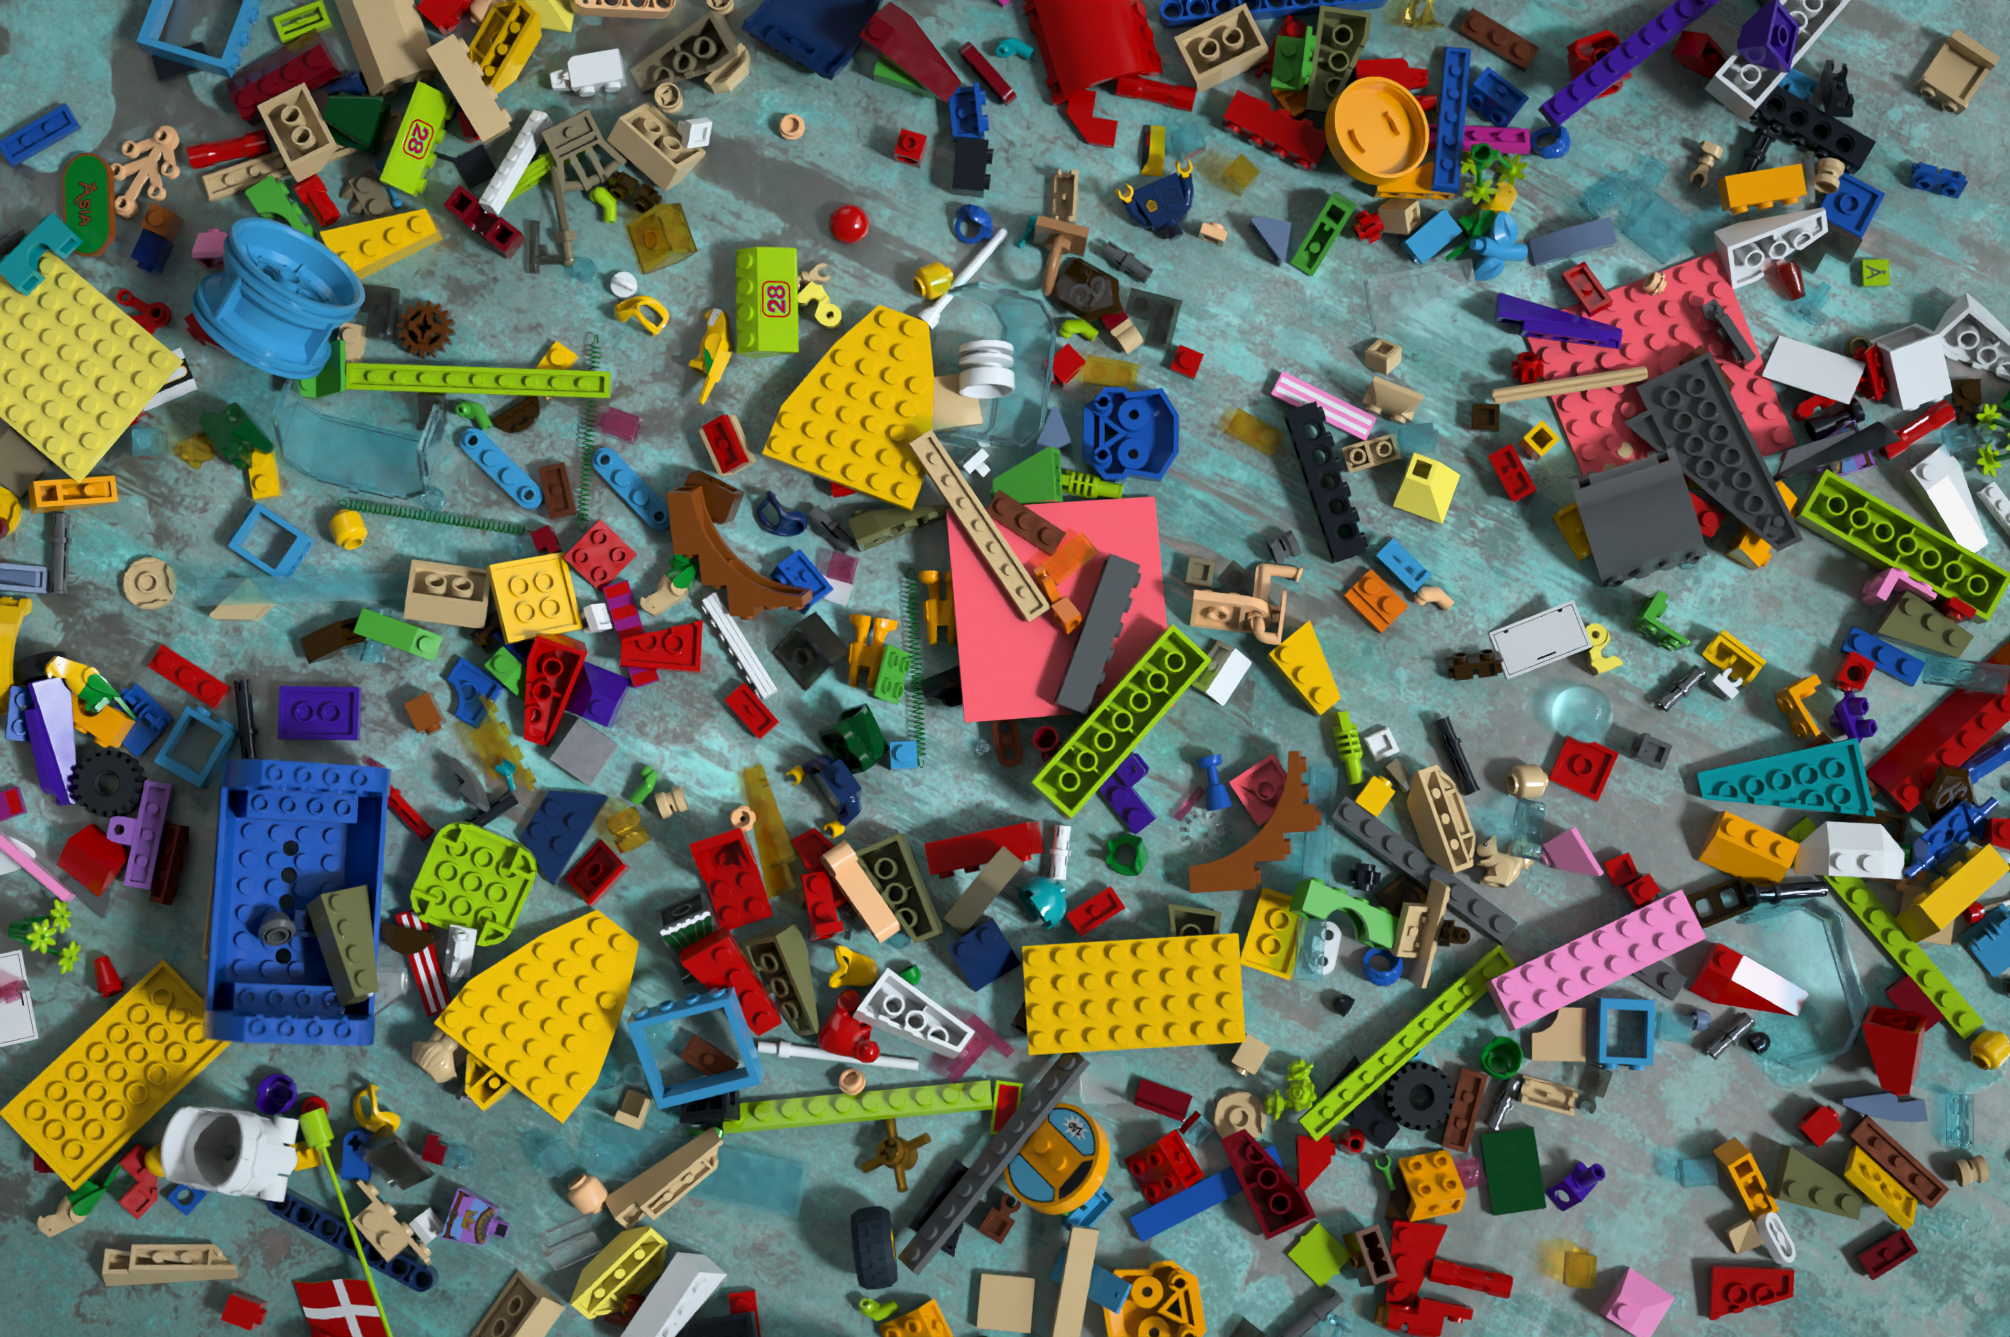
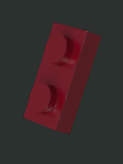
[1856,1228,1919,1280]

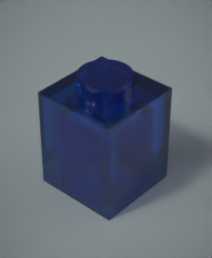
[130,229,174,274]

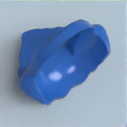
[1530,125,1571,159]
[955,204,993,244]
[1362,948,1403,987]

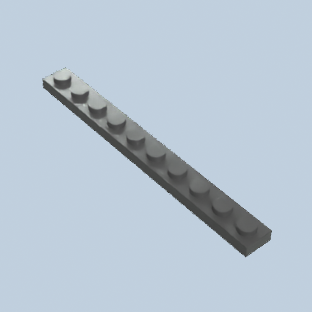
[897,1052,1090,1276]

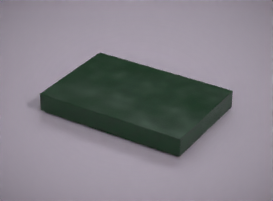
[1479,1127,1546,1216]

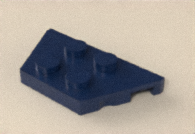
[521,790,609,885]

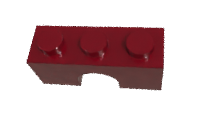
[443,184,526,260]

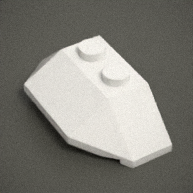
[1794,821,1905,879]

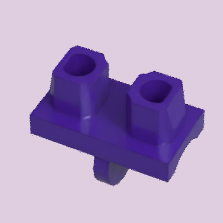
[1829,691,1878,743]

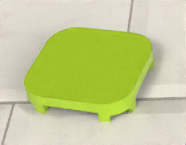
[410,821,538,947]

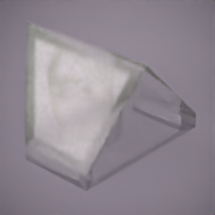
[374,965,408,1016]

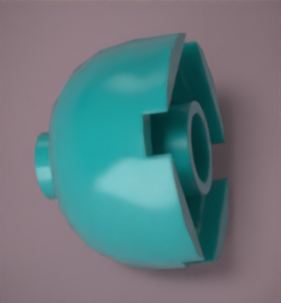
[1016,876,1067,931]

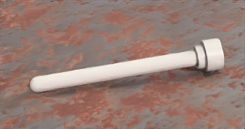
[916,228,1007,330]

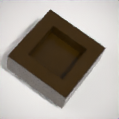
[1471,403,1500,432]

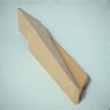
[605,1128,723,1230]

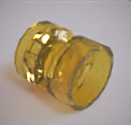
[604,806,652,855]

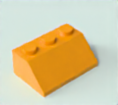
[1725,481,1799,571]
[1697,811,1800,885]

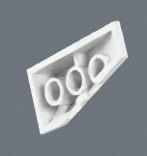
[1714,207,1828,290]
[1934,293,2010,381]
[1901,444,1988,553]

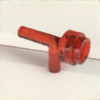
[604,1294,646,1331]

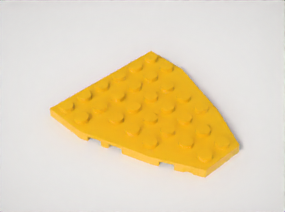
[762,304,934,512]
[434,910,639,1125]

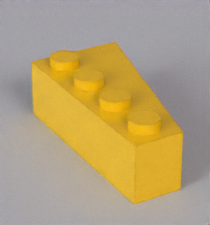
[319,208,443,280]
[1894,843,2010,944]

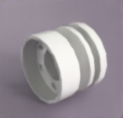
[958,340,1015,399]

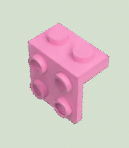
[1860,567,1937,606]

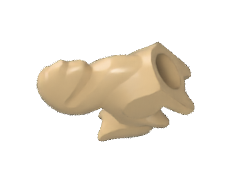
[1476,834,1536,889]

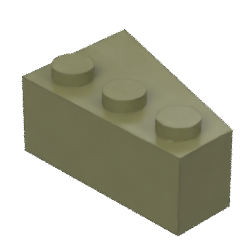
[1771,1144,1864,1220]

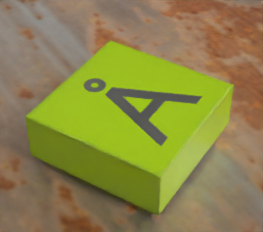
[1860,259,1890,288]

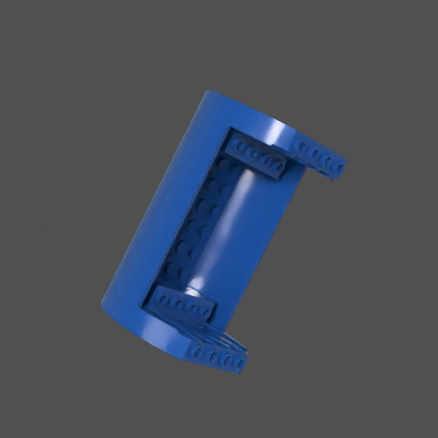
[202,759,391,1046]

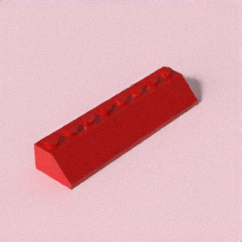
[1865,640,2010,814]

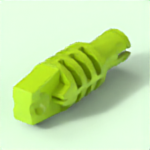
[1061,470,1124,499]
[1333,710,1365,785]

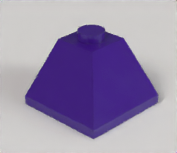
[1737,0,1800,73]
[564,661,632,729]

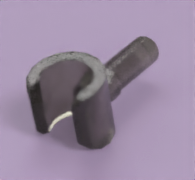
[841,901,857,940]

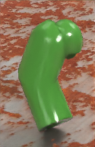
[455,401,493,431]
[629,765,658,805]

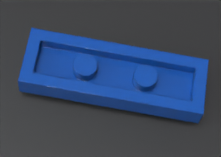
[0,103,81,167]
[1840,626,1925,687]

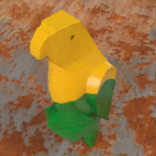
[1445,182,1517,262]
[45,656,136,720]

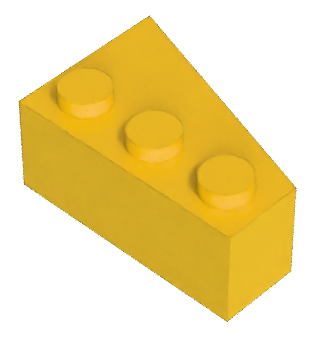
[1266,620,1341,718]

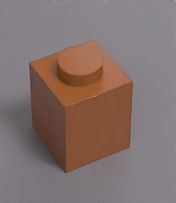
[140,203,184,244]
[404,692,447,736]

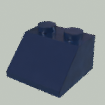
[947,918,1021,992]

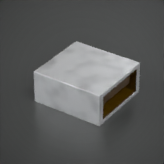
[550,718,621,787]

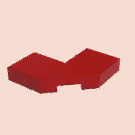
[1066,90,1118,149]
[117,1142,158,1220]

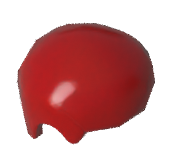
[828,204,869,245]

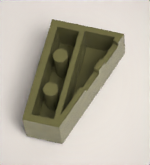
[1870,590,1974,661]

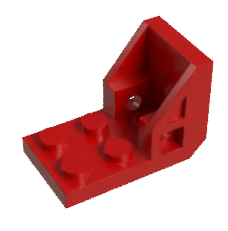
[689,827,774,930]

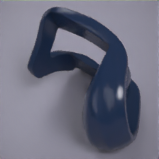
[756,490,808,537]

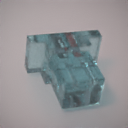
[975,738,990,756]

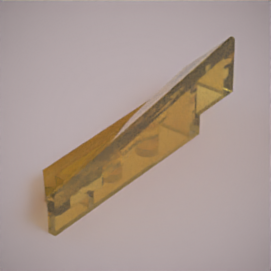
[742,764,798,898]

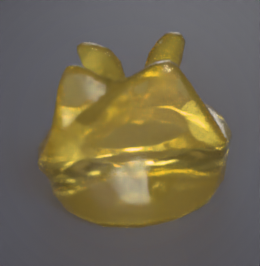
[1404,0,1444,32]
[172,429,214,470]

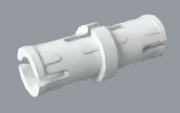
[1049,825,1071,880]

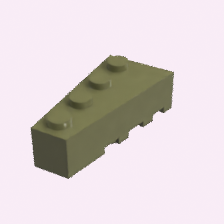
[855,833,944,944]
[306,884,379,1007]
[1168,904,1222,937]

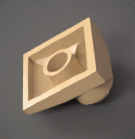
[1362,376,1424,425]

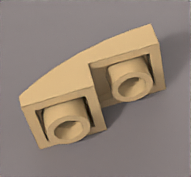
[1342,433,1402,474]

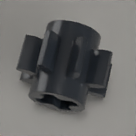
[1348,863,1381,892]

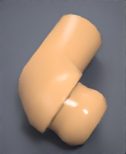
[1414,586,1454,612]

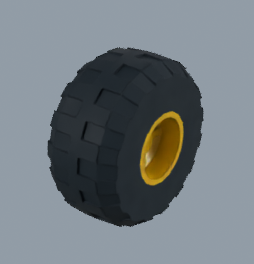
[851,1206,898,1290]

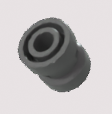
[1266,530,1301,565]

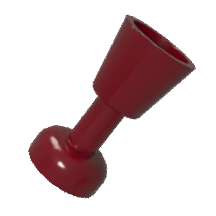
[1032,726,1063,763]

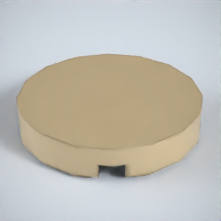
[123,557,177,610]
[1213,1091,1267,1140]

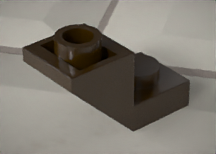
[299,617,367,664]

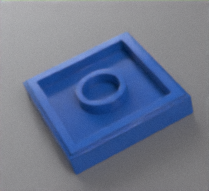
[1817,172,1885,241]

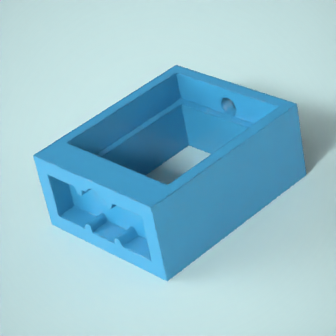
[228,502,316,584]
[154,705,237,789]
[1594,997,1655,1070]

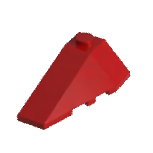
[523,634,587,747]

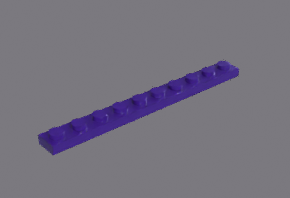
[1538,0,1721,129]

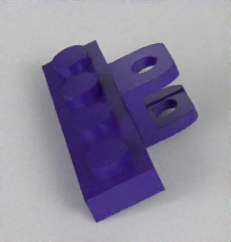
[1099,753,1157,835]

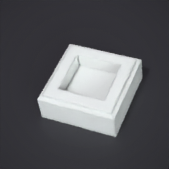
[1364,727,1399,763]

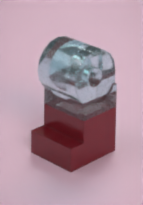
[507,525,563,560]
[421,1132,476,1171]

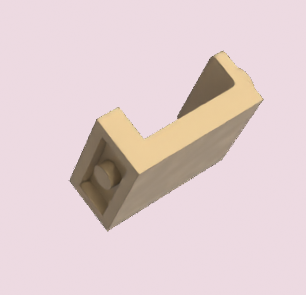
[1915,29,2001,115]

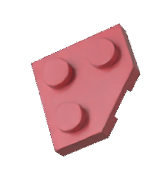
[1228,753,1287,827]

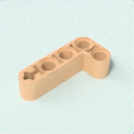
[570,0,676,19]
[820,840,902,944]

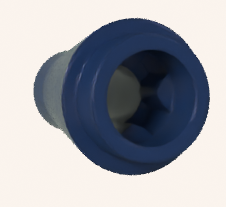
[326,70,368,96]

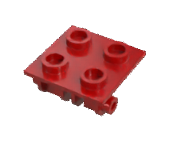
[563,518,637,592]

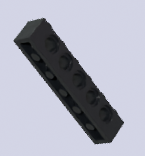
[1749,85,1876,175]
[1283,401,1368,564]

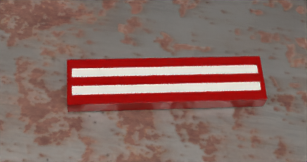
[395,909,452,1017]

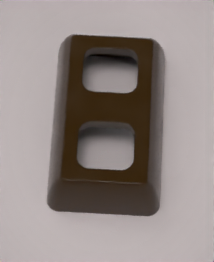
[1686,876,1754,929]

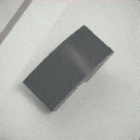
[448,758,490,812]

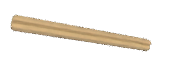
[1491,366,1648,404]

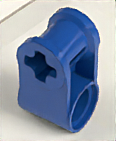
[341,1127,373,1181]

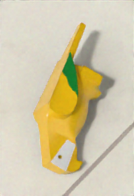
[688,308,734,405]

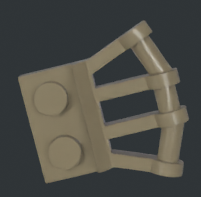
[541,108,628,194]

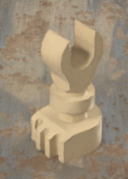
[1688,140,1724,189]
[797,263,831,294]

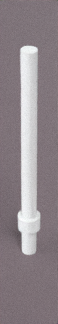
[758,1041,919,1071]

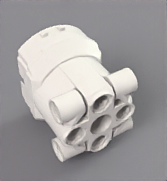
[161,1106,299,1202]

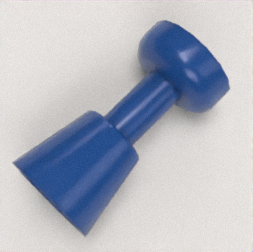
[1196,754,1233,812]

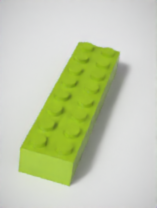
[1793,469,2010,624]
[1027,624,1212,820]

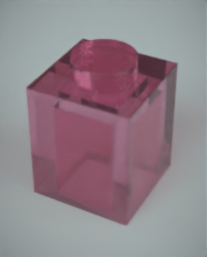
[599,407,643,446]

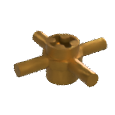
[861,1118,931,1193]

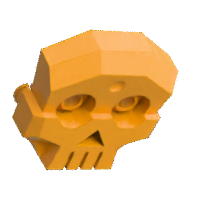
[1103,1258,1207,1337]

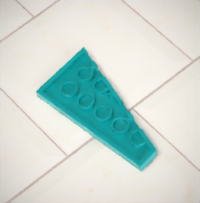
[1696,737,1876,817]

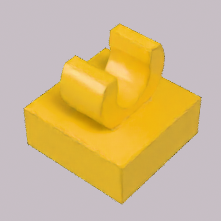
[289,1141,323,1171]

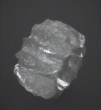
[1179,809,1225,854]

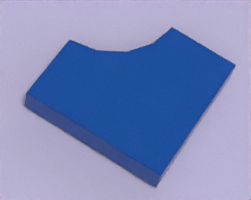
[446,656,506,730]

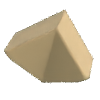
[1365,338,1402,376]
[1723,1218,1764,1255]

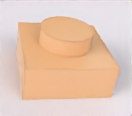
[1198,222,1228,247]

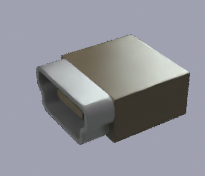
[1383,759,1413,793]

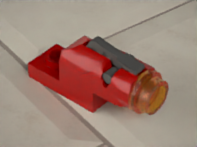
[1374,1296,1474,1337]

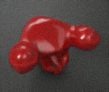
[817,989,880,1063]

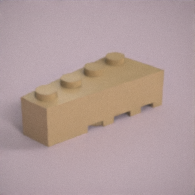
[426,33,513,145]

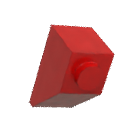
[1671,31,1730,80]
[1295,1133,1336,1191]

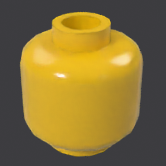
[912,261,953,300]
[328,509,368,550]
[1969,1030,2010,1070]

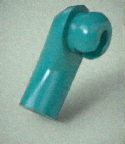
[995,37,1035,60]

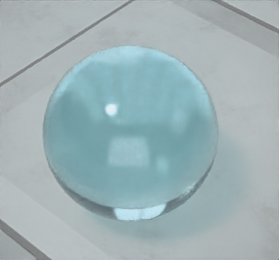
[1553,685,1613,744]

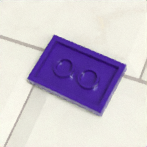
[278,686,362,741]

